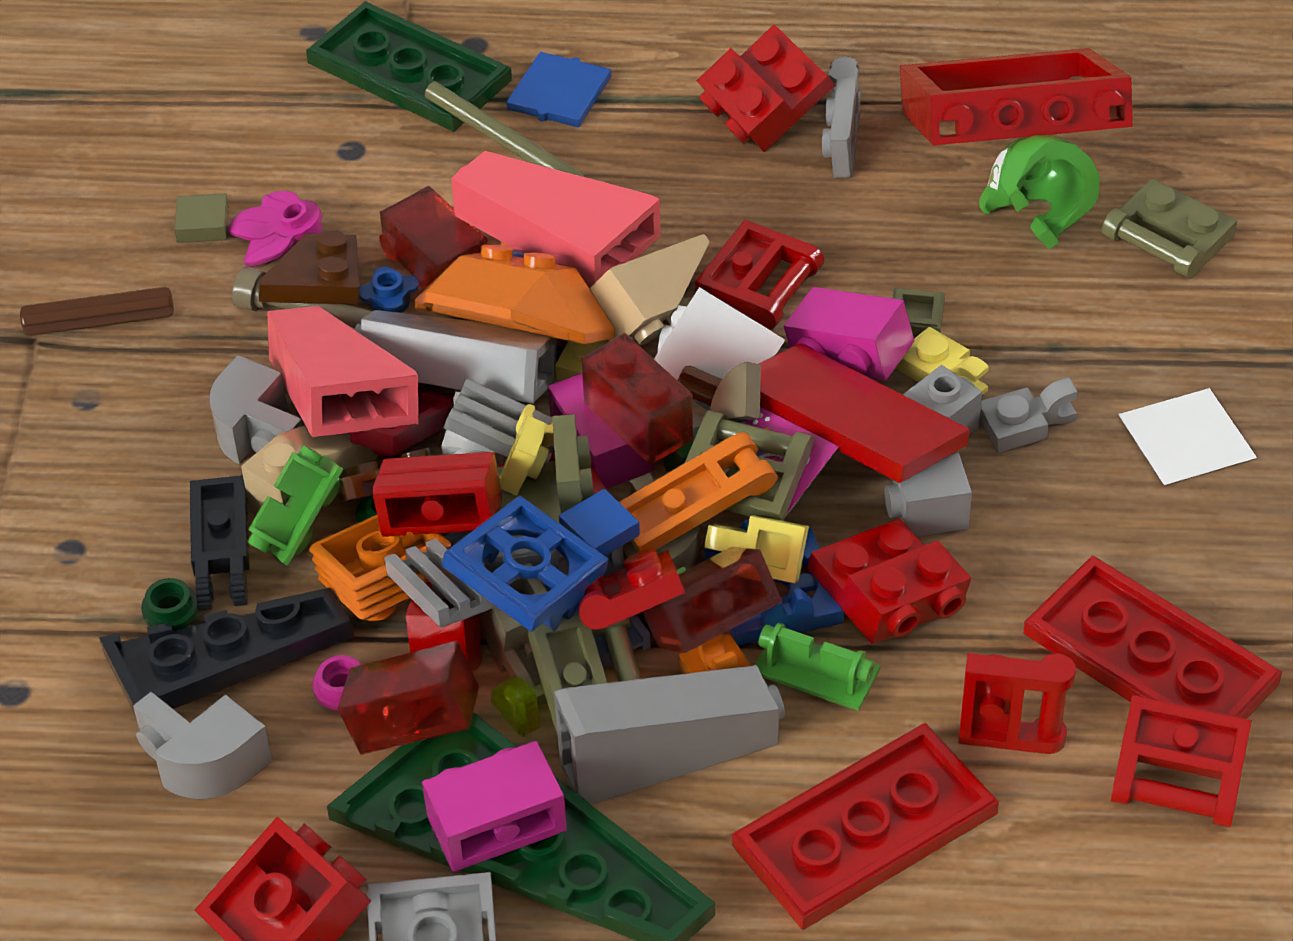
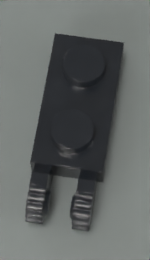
[190,475,250,610]

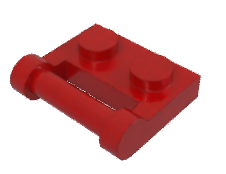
[695,219,825,330]
[578,548,685,630]
[958,653,1076,754]
[1110,695,1252,828]

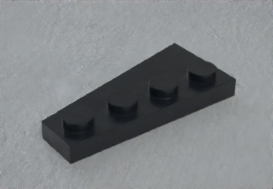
[99,588,354,716]

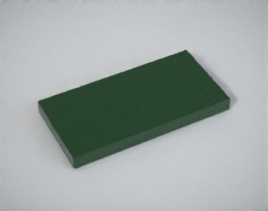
[306,1,512,132]

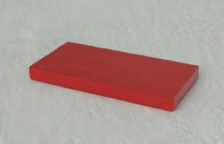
[759,343,970,483]
[1023,555,1282,719]
[732,722,999,930]

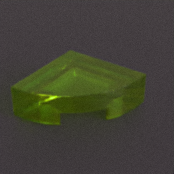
[490,676,540,737]

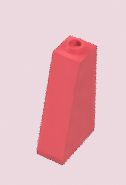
[451,151,661,289]
[267,306,418,437]

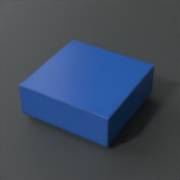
[559,489,640,556]

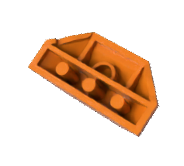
[415,245,615,344]

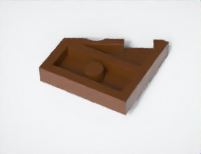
[259,231,359,305]

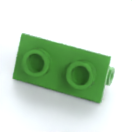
[247,445,343,566]
[754,622,881,711]

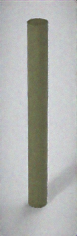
[425,81,586,177]

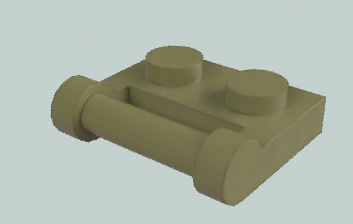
[1101,178,1237,279]
[685,410,815,521]
[527,615,642,737]

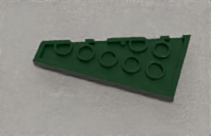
[327,700,715,941]

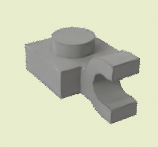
[980,377,1078,453]

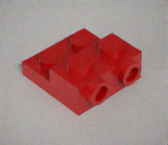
[696,24,835,152]
[807,518,972,645]
[195,816,371,941]

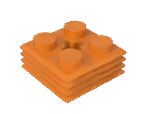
[309,515,452,621]

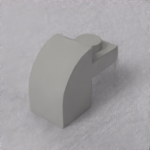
[209,355,303,464]
[133,692,272,799]

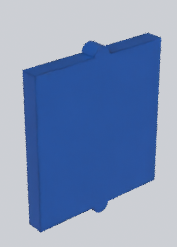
[507,52,612,127]

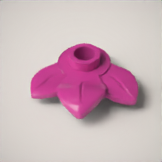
[227,191,322,266]

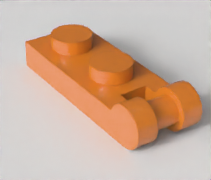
[619,432,778,552]

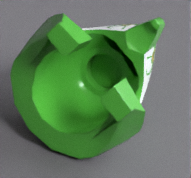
[979,135,1100,249]

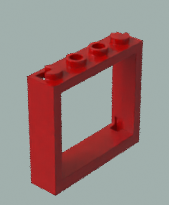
[900,48,1133,146]

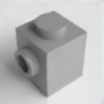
[903,365,982,436]
[884,452,972,536]

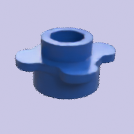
[359,266,419,313]

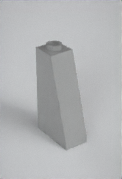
[354,310,558,403]
[554,665,785,805]

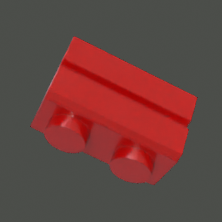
[373,452,502,537]

